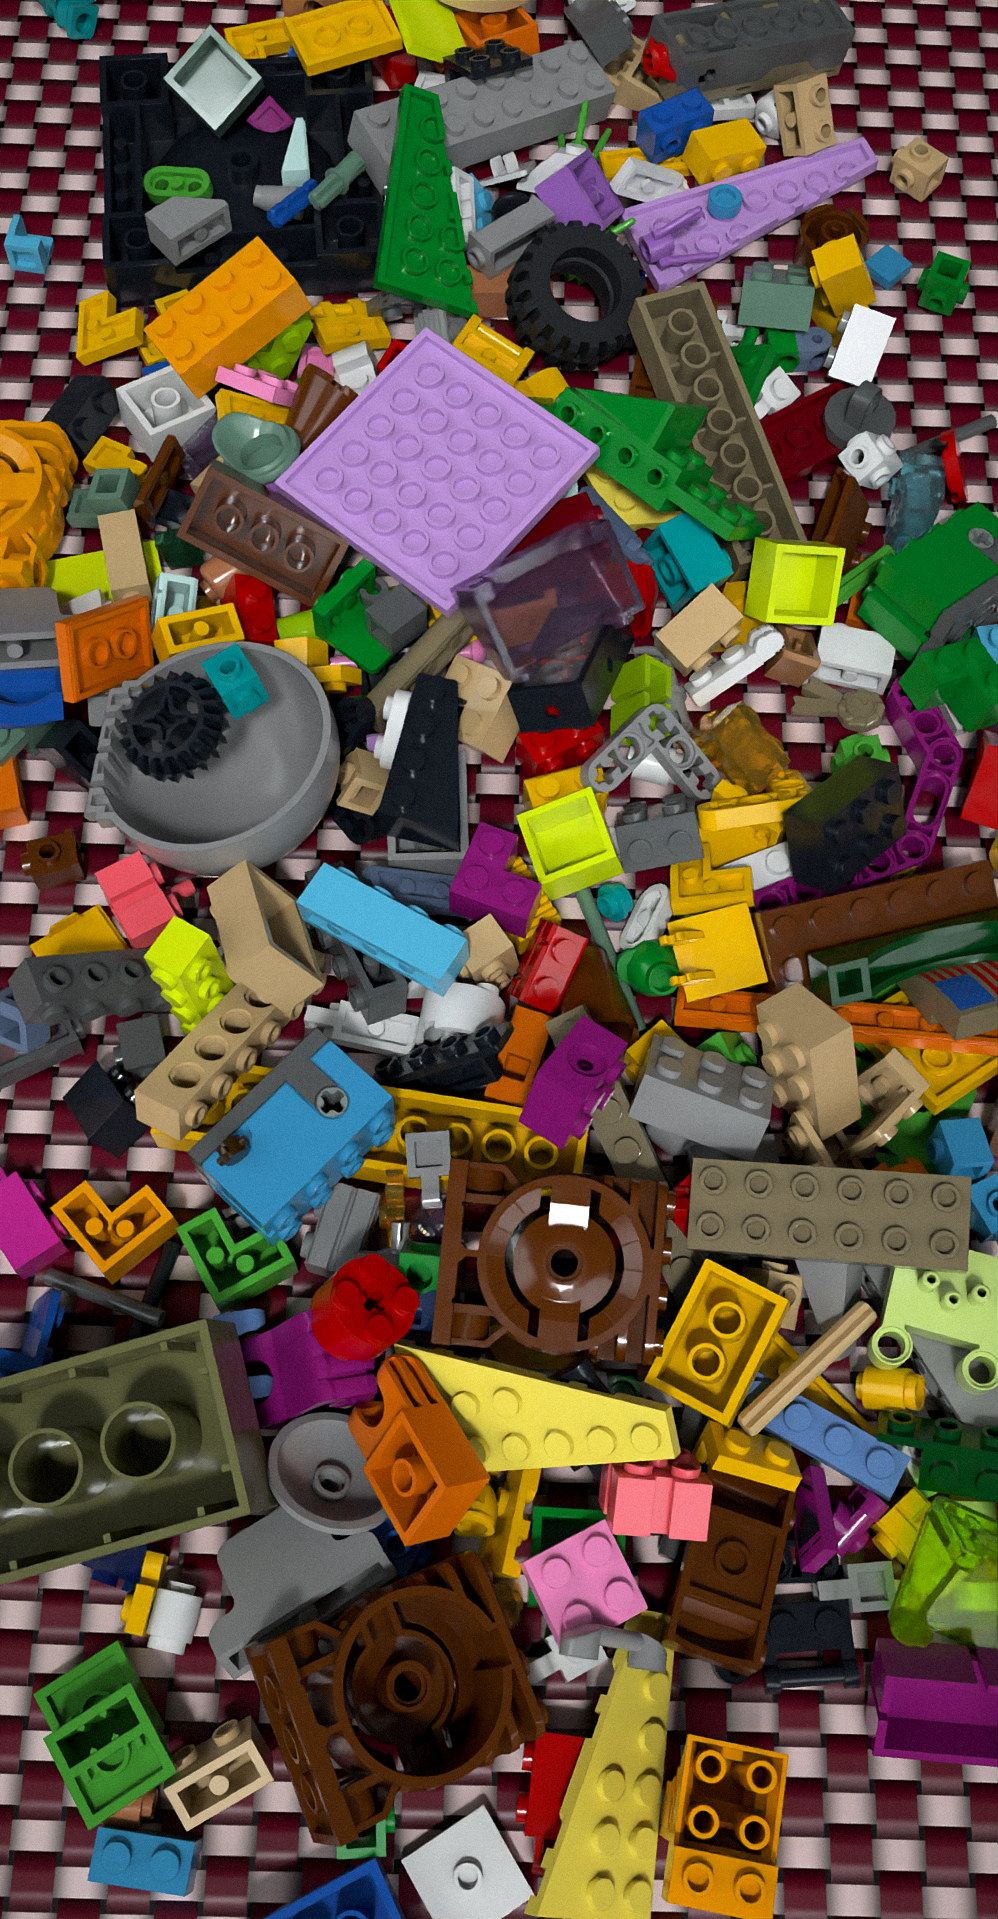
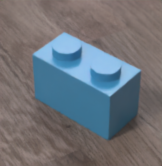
[87,1825,203,1897]

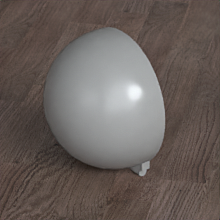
[84,641,340,877]

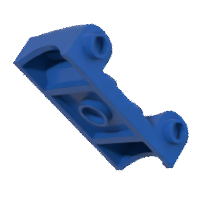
[0,666,64,729]

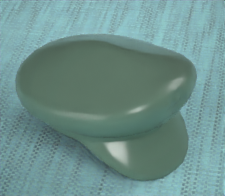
[212,412,301,485]

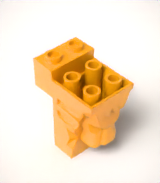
[658,1734,789,1919]

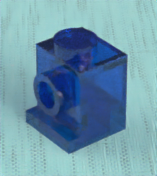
[79,1545,154,1593]

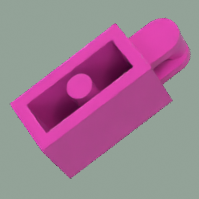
[0,1165,69,1280]

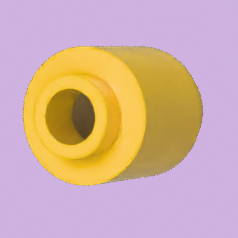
[855,1364,926,1413]

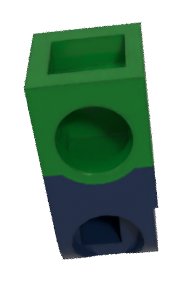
[399,1241,441,1332]

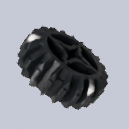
[118,671,231,783]

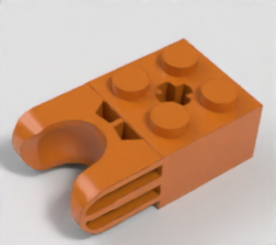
[347,1353,491,1547]

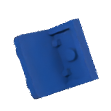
[0,1288,65,1378]

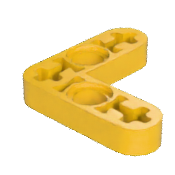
[697,769,813,831]

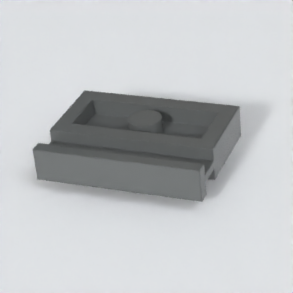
[365,292,427,321]

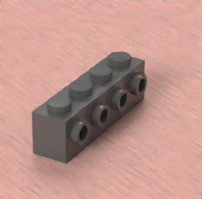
[305,861,408,1025]
[8,947,172,1026]

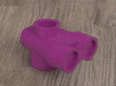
[830,1484,889,1557]

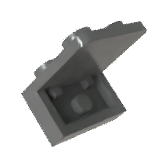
[615,793,704,874]

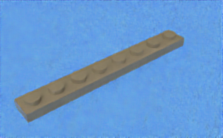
[545,1004,706,1310]

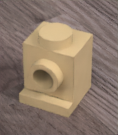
[336,747,388,816]

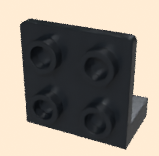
[443,39,533,82]

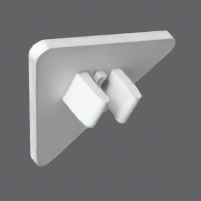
[479,152,536,187]

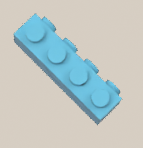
[296,863,470,997]

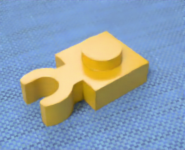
[120,1550,169,1638]

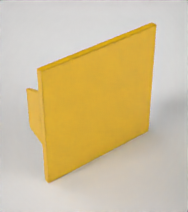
[30,904,130,957]

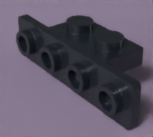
[372,1021,515,1096]

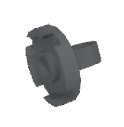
[822,380,896,451]

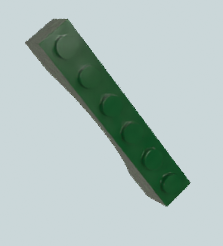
[807,909,998,1007]

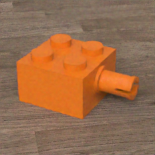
[433,6,540,73]

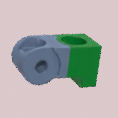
[761,327,832,374]

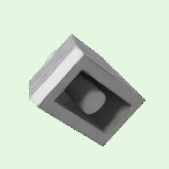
[145,196,232,266]

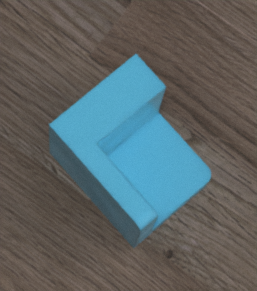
[4,214,55,274]

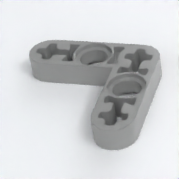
[580,704,721,801]

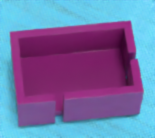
[864,1638,998,1767]

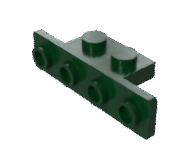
[876,1410,998,1503]

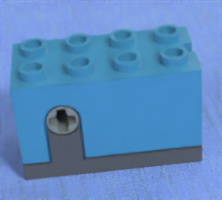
[187,1027,396,1247]

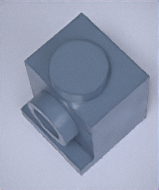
[0,987,51,1054]

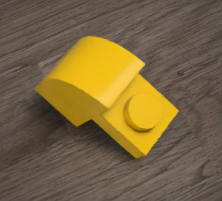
[274,636,362,701]

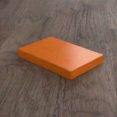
[55,594,154,703]

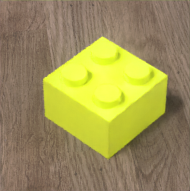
[744,537,846,626]
[516,786,624,901]

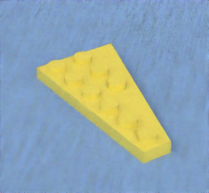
[394,1338,681,1472]
[524,1610,674,1919]

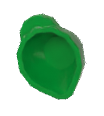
[615,939,680,997]

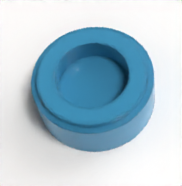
[707,184,743,219]

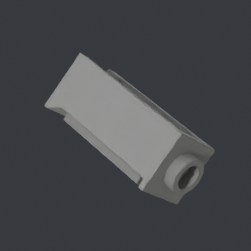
[467,194,556,280]

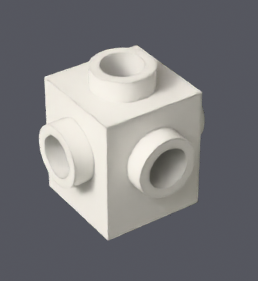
[838,431,904,490]

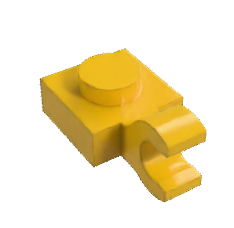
[82,435,148,487]

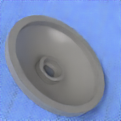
[266,1412,389,1535]

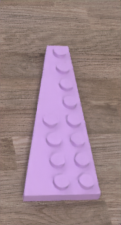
[618,137,879,292]

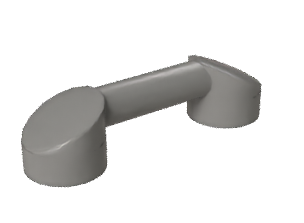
[559,1623,667,1673]

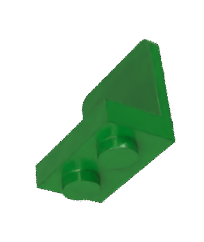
[312,558,399,674]

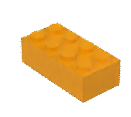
[143,236,312,399]

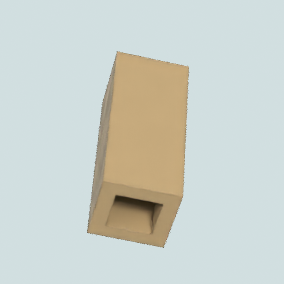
[97,509,153,606]

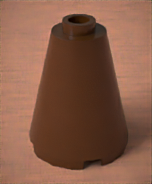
[284,363,359,457]
[559,944,639,1049]

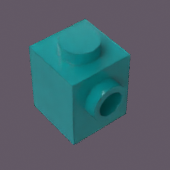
[200,642,270,720]

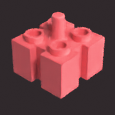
[94,851,196,949]
[598,1448,713,1542]

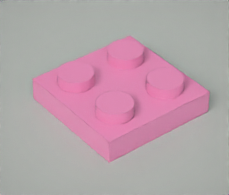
[215,363,299,407]
[519,1519,648,1649]

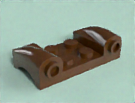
[659,1459,798,1676]

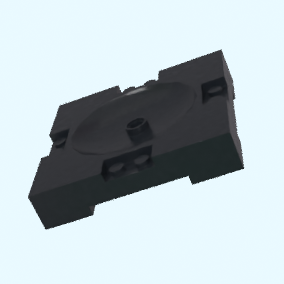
[99,52,384,308]

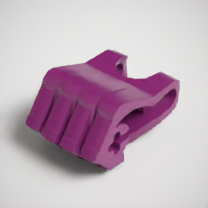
[240,1310,377,1430]

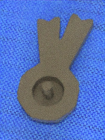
[791,676,885,733]

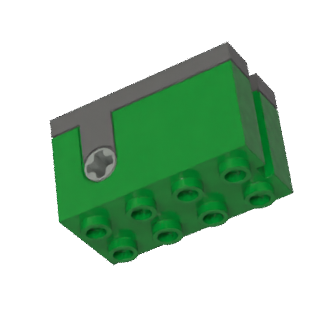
[857,501,998,663]

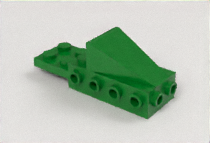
[552,387,766,541]

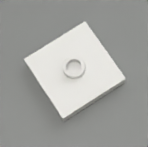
[401,1804,535,1919]

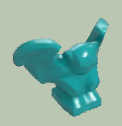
[38,0,99,39]

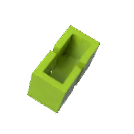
[610,653,672,747]

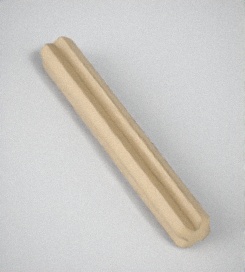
[737,1301,877,1436]

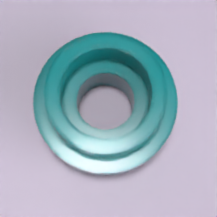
[597,883,633,922]

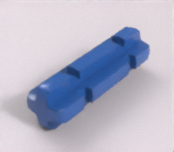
[267,179,318,228]

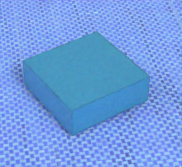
[865,244,912,290]

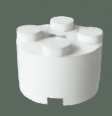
[415,980,506,1058]

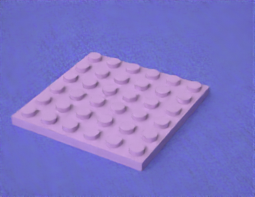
[274,327,600,618]

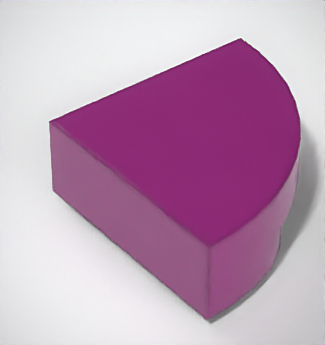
[246,95,294,134]

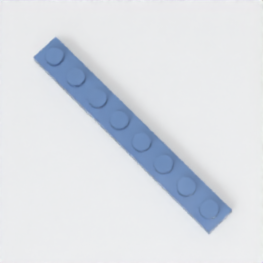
[579,1289,911,1501]

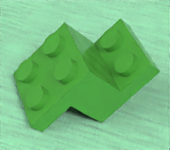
[33,1640,179,1830]

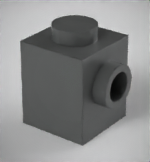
[113,1014,169,1084]

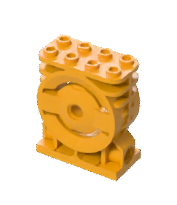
[0,419,79,589]

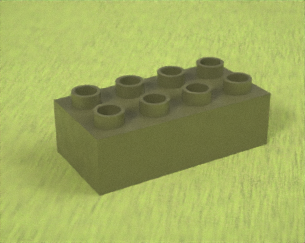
[0,1318,278,1586]

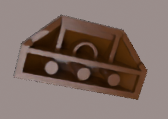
[811,465,872,576]

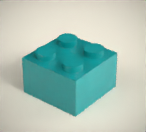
[641,511,734,615]

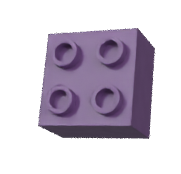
[534,148,625,231]

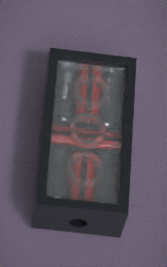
[507,600,635,734]

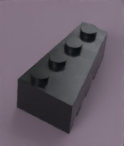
[378,673,459,852]

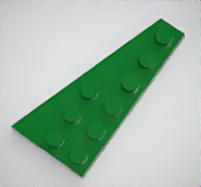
[373,83,479,319]

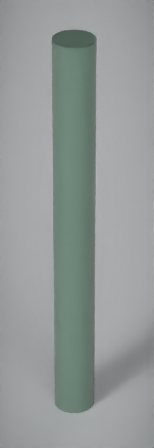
[575,888,647,1036]

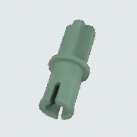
[308,151,366,211]

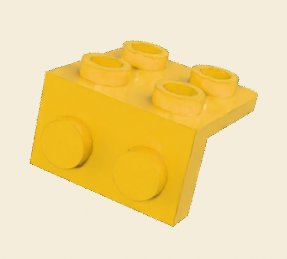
[697,779,786,870]

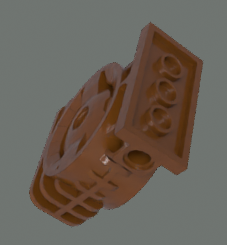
[431,1158,676,1366]
[244,1550,549,1847]

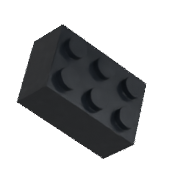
[783,755,907,894]

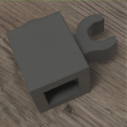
[359,577,428,656]

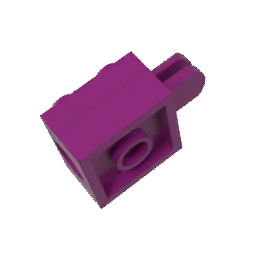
[518,1015,628,1150]

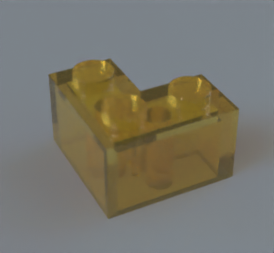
[676,701,791,795]

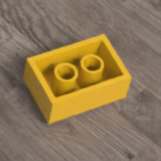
[644,1258,791,1429]

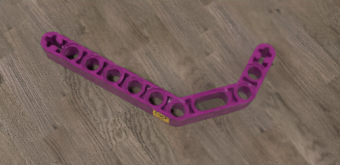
[700,676,963,914]

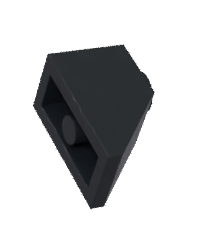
[35,719,99,791]

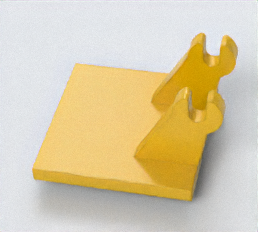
[658,902,768,1003]

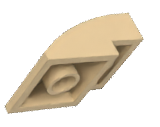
[601,33,665,111]

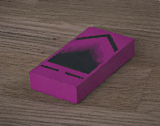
[794,1465,839,1574]

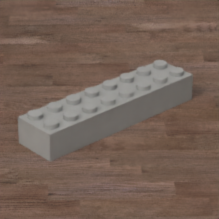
[347,39,617,195]

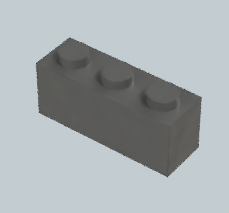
[563,0,636,68]

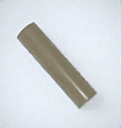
[356,598,482,733]

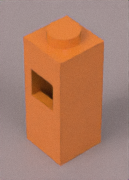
[484,1005,555,1108]

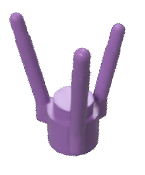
[639,206,719,269]

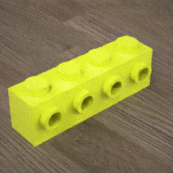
[144,915,234,1035]

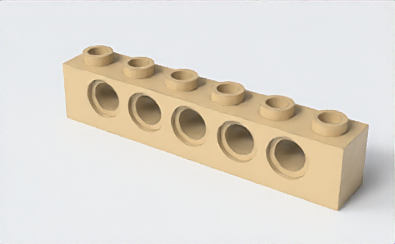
[134,949,327,1141]

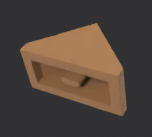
[764,623,821,687]

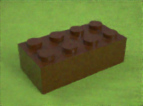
[176,459,349,608]

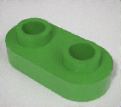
[143,166,213,204]

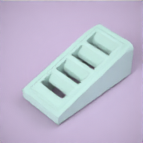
[281,117,310,187]

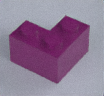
[449,822,542,939]

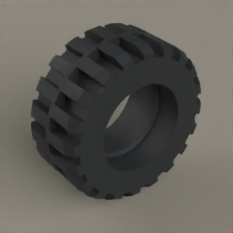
[505,220,648,372]

